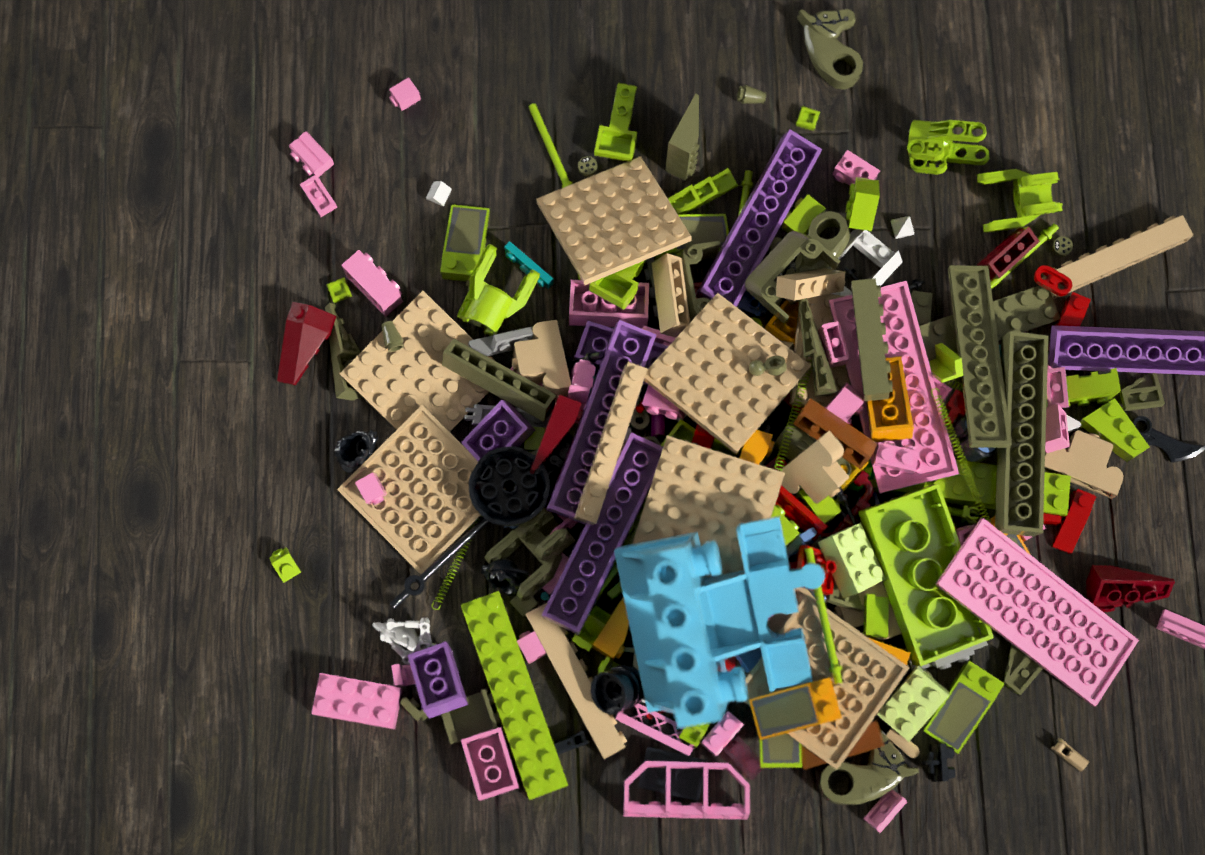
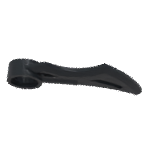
[1132,416,1205,463]

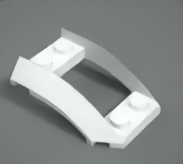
[828,229,902,296]

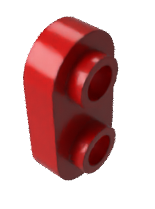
[1034,265,1073,296]

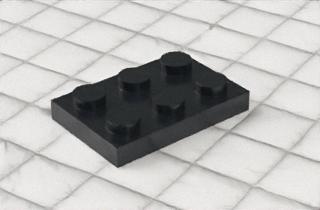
[638,747,707,801]

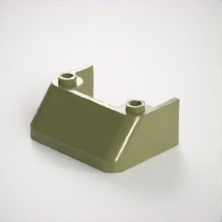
[745,231,840,325]
[673,241,720,322]

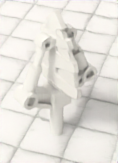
[372,618,453,664]

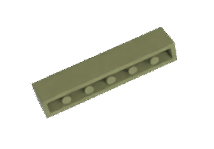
[851,278,893,401]
[442,339,556,422]

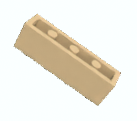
[651,253,690,337]
[776,268,845,300]

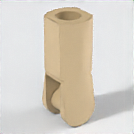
[885,727,920,758]
[1051,738,1089,772]

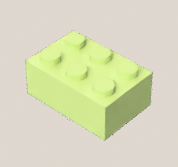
[818,523,886,598]
[877,666,949,742]

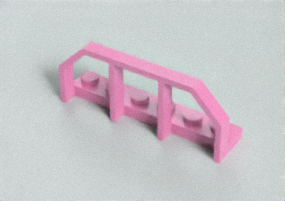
[624,761,750,820]

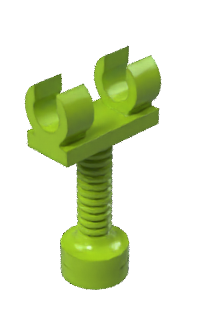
[947,505,980,525]

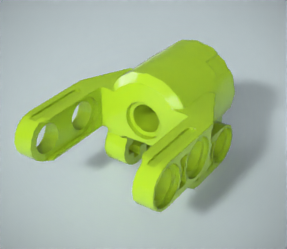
[907,120,990,174]
[977,169,1063,233]
[457,244,540,336]

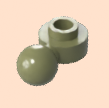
[749,356,787,376]

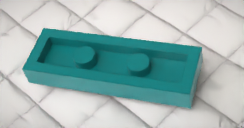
[504,241,553,289]

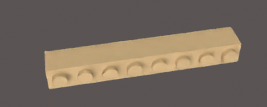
[1042,215,1193,299]
[574,362,647,525]
[526,603,627,759]

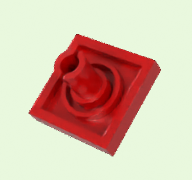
[797,545,836,595]

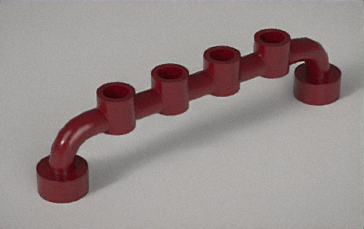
[789,470,874,562]

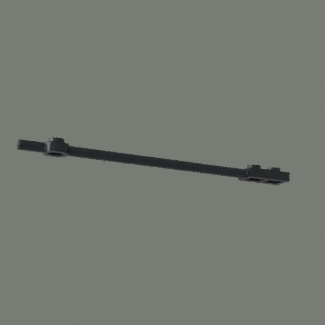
[389,438,570,609]

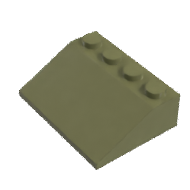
[665,94,700,181]

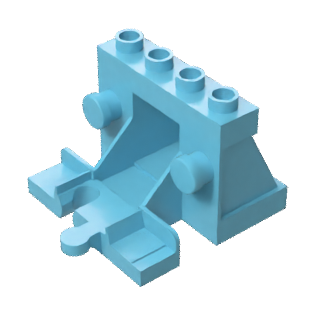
[614,516,825,728]

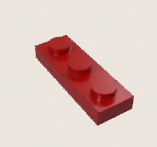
[775,485,827,541]

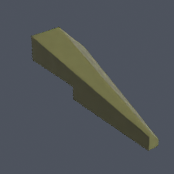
[798,298,839,397]
[325,303,363,400]

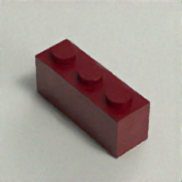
[977,227,1040,279]

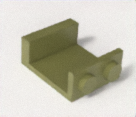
[441,689,501,745]

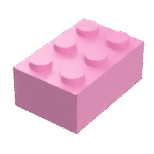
[341,250,403,317]
[461,727,520,801]

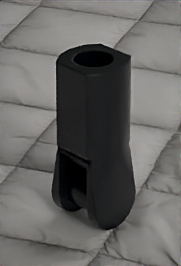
[553,729,592,755]

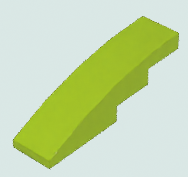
[668,168,738,215]

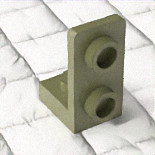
[400,697,428,721]

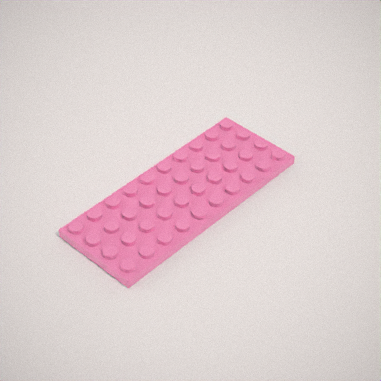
[829,281,959,494]
[936,518,1139,707]

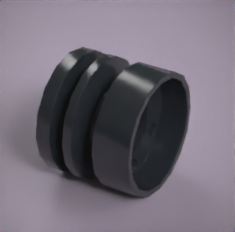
[590,664,644,715]

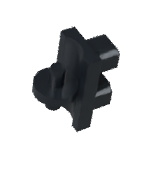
[922,744,956,782]

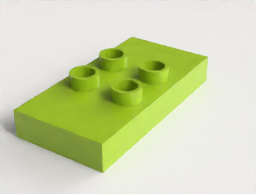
[858,484,994,666]

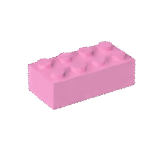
[569,280,649,328]
[311,673,403,730]

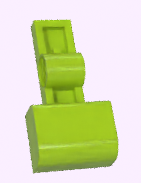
[594,83,637,162]
[589,260,646,310]

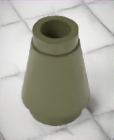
[737,85,766,104]
[381,321,404,352]

